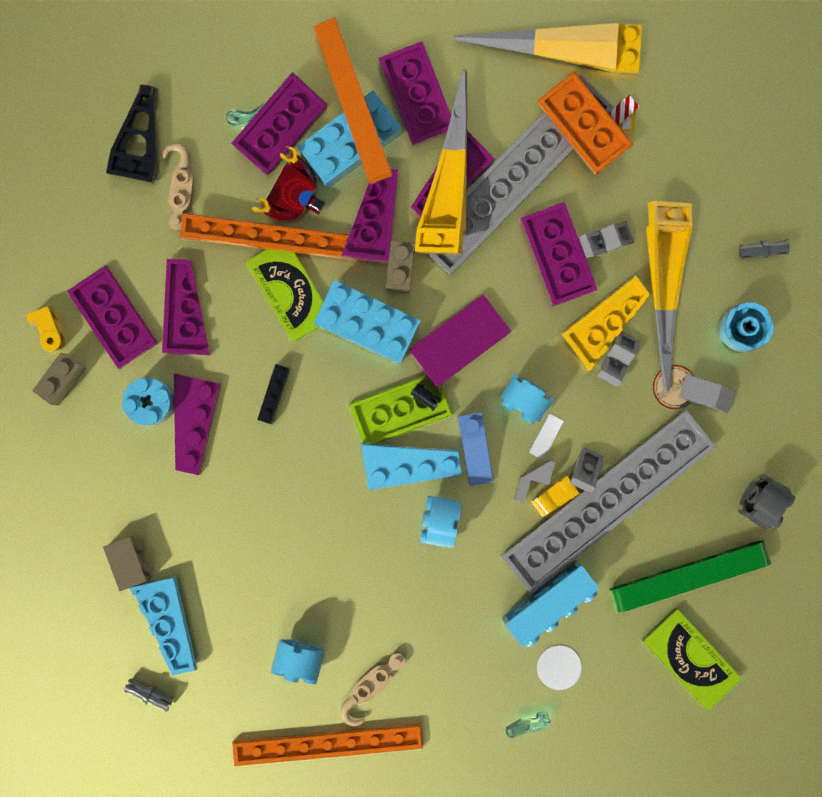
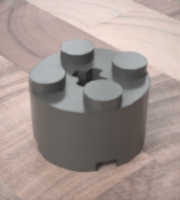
[738,474,795,529]

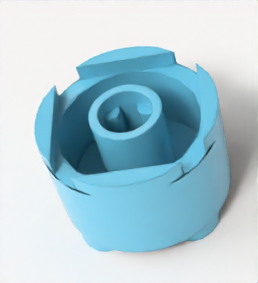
[719,302,774,352]
[500,373,555,424]
[122,378,174,425]
[419,496,461,548]
[271,639,324,684]

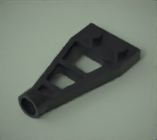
[106,84,158,184]

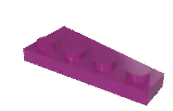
[411,130,495,218]
[162,259,210,356]

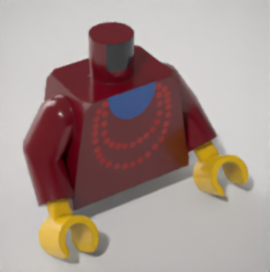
[252,146,326,221]

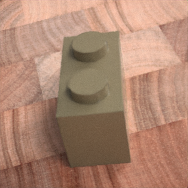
[386,241,415,293]
[32,353,86,406]
[103,535,152,592]

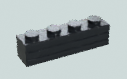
[257,364,291,425]

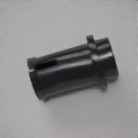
[410,383,442,411]

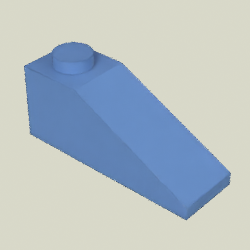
[457,412,493,486]

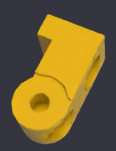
[26,306,65,352]
[531,475,580,517]

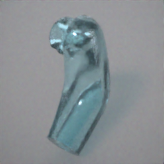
[226,103,264,127]
[506,711,551,738]

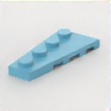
[361,443,462,490]
[130,577,198,675]

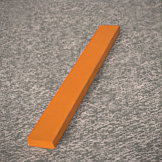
[314,17,393,184]
[180,213,368,262]
[232,723,423,766]

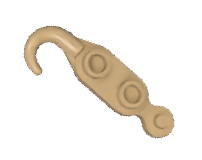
[162,143,193,231]
[340,653,405,726]

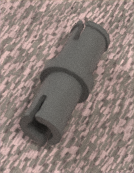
[739,239,790,259]
[124,678,173,712]

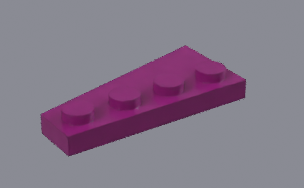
[341,169,398,263]
[174,373,221,475]

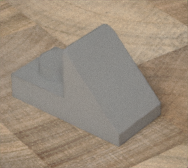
[568,447,604,493]

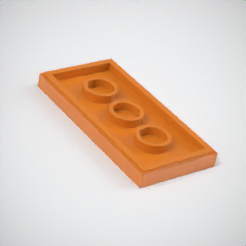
[537,71,633,176]

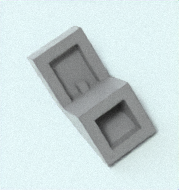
[579,221,634,259]
[597,331,641,387]
[679,375,735,414]
[514,460,555,503]

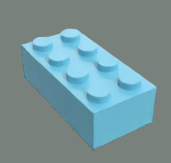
[297,90,402,190]
[314,280,421,364]
[502,561,600,648]

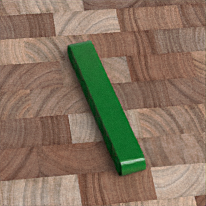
[609,540,772,613]

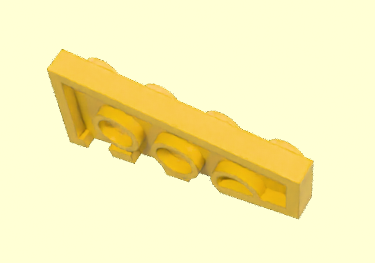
[561,276,650,371]

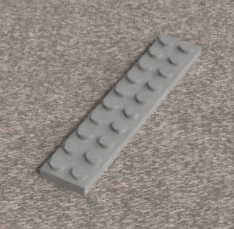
[427,75,614,275]
[501,410,716,594]

